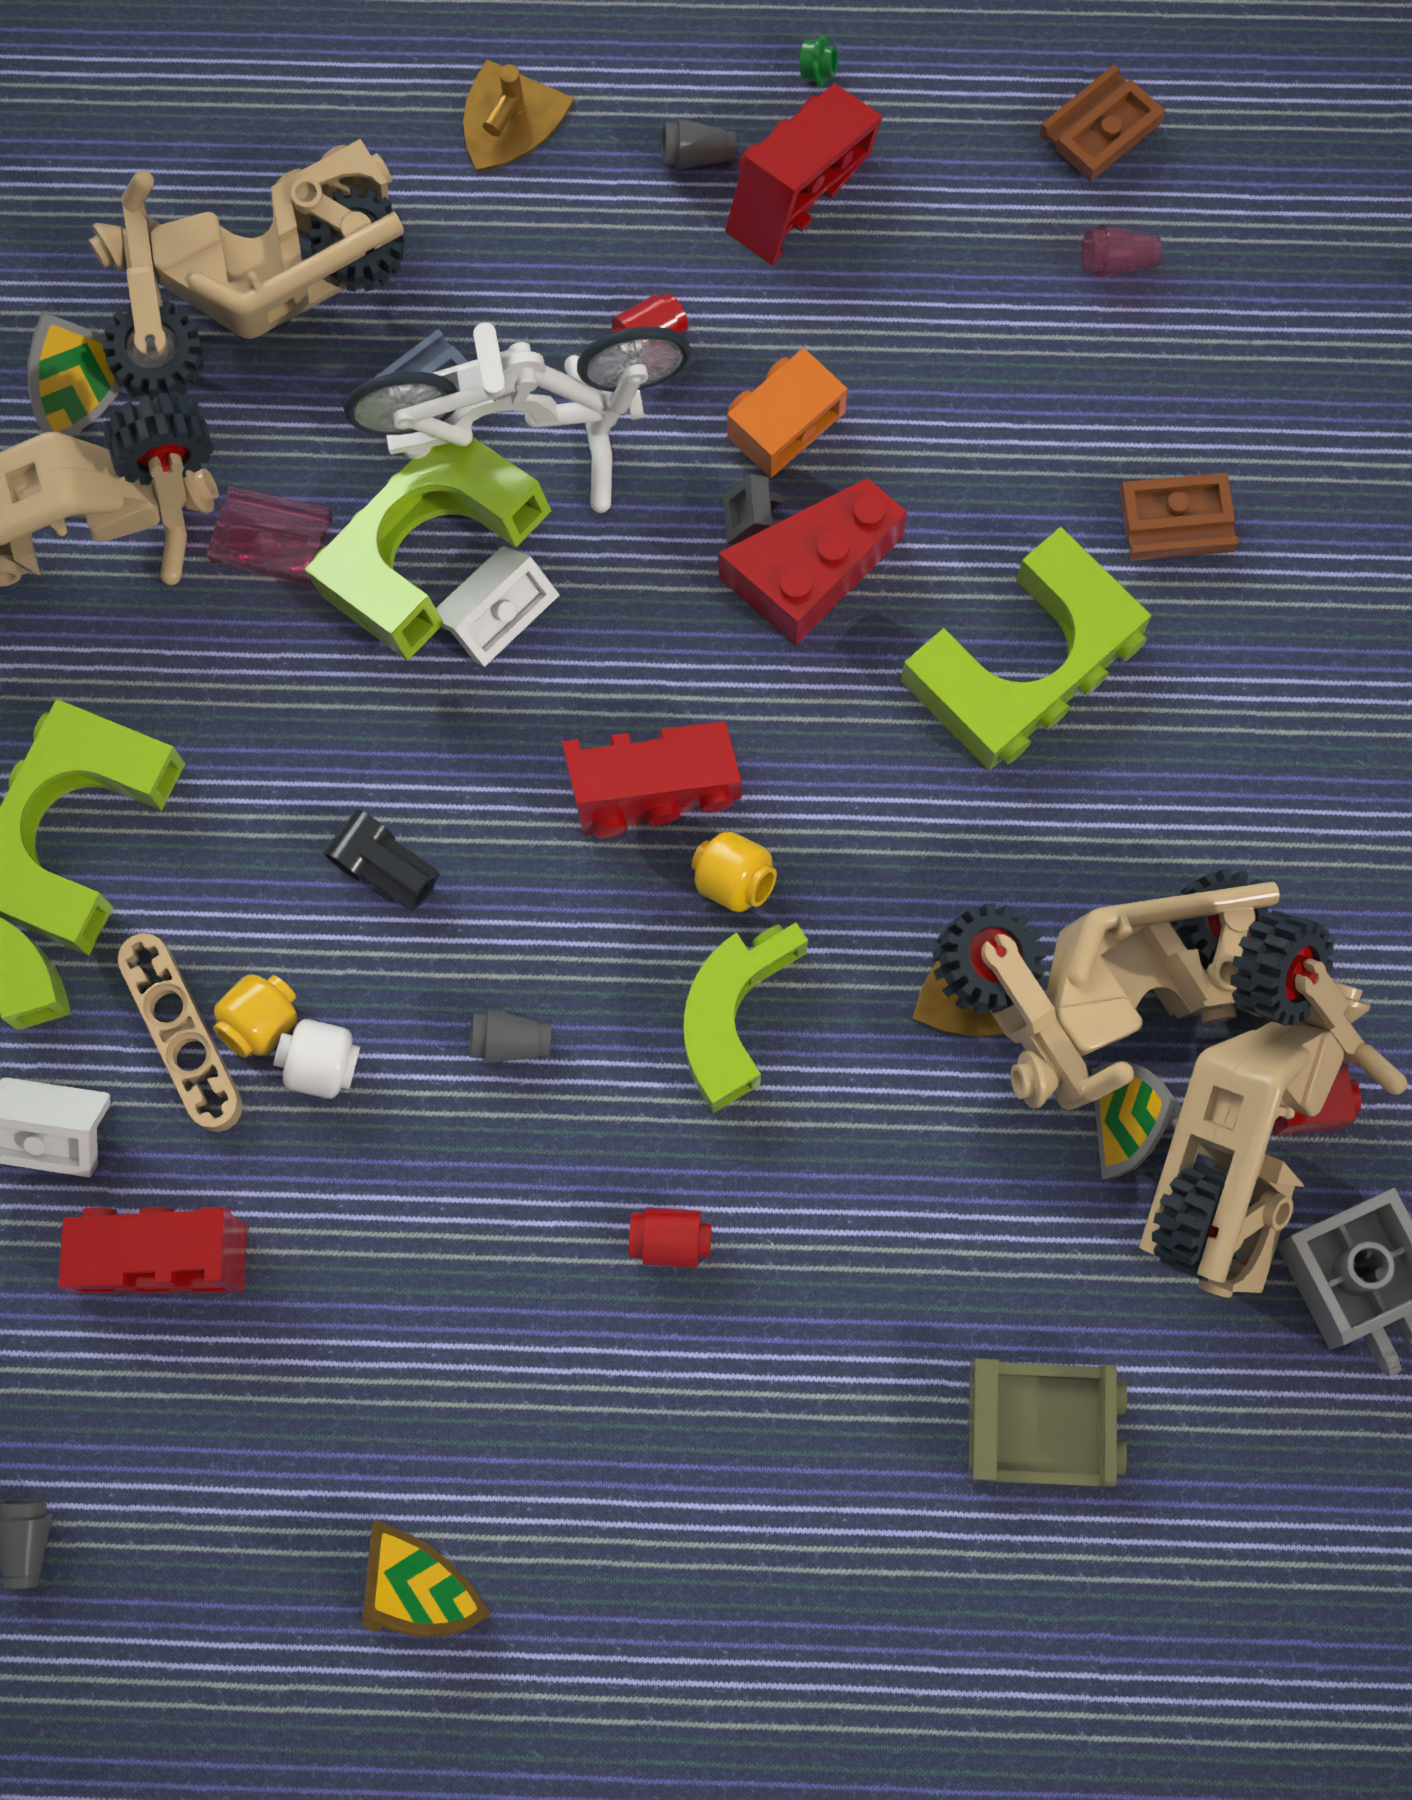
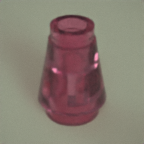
[1081,224,1162,277]

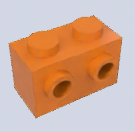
[727,347,848,479]

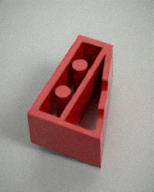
[725,83,883,265]
[718,478,907,645]
[562,721,742,838]
[58,1207,247,1293]

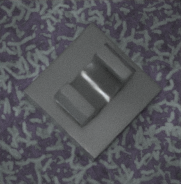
[723,474,783,545]

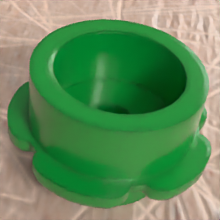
[800,34,838,87]

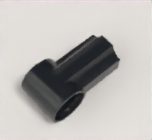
[323,809,440,912]

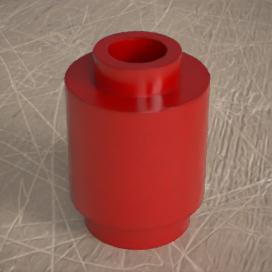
[609,293,689,364]
[629,1207,712,1268]

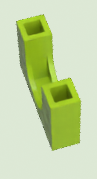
[304,437,552,661]
[901,527,1152,771]
[0,699,185,956]

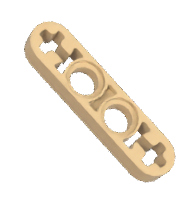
[118,933,243,1132]

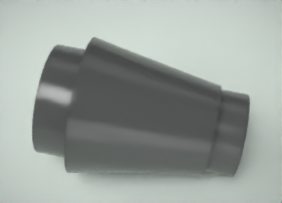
[661,117,736,170]
[469,1008,551,1064]
[0,1498,53,1589]

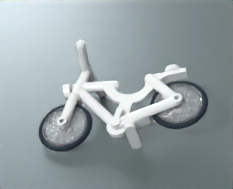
[344,322,691,513]

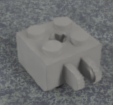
[1276,1188,1412,1377]

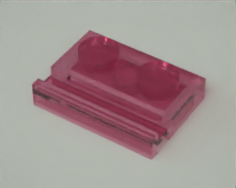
[206,485,333,586]

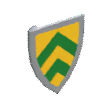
[27,311,137,436]
[1091,1061,1181,1180]

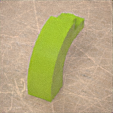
[0,917,71,1030]
[684,922,808,1114]

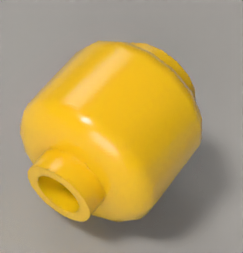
[692,831,777,912]
[213,974,298,1058]

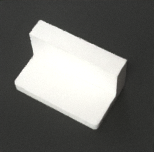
[436,546,560,667]
[0,1078,110,1178]

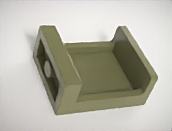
[968,1358,1127,1487]

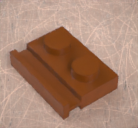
[1040,65,1166,182]
[1119,473,1239,561]

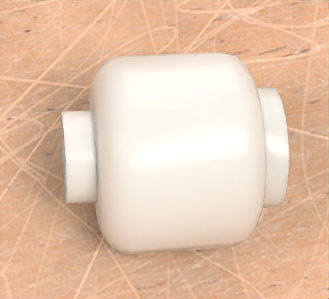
[273,1019,360,1099]

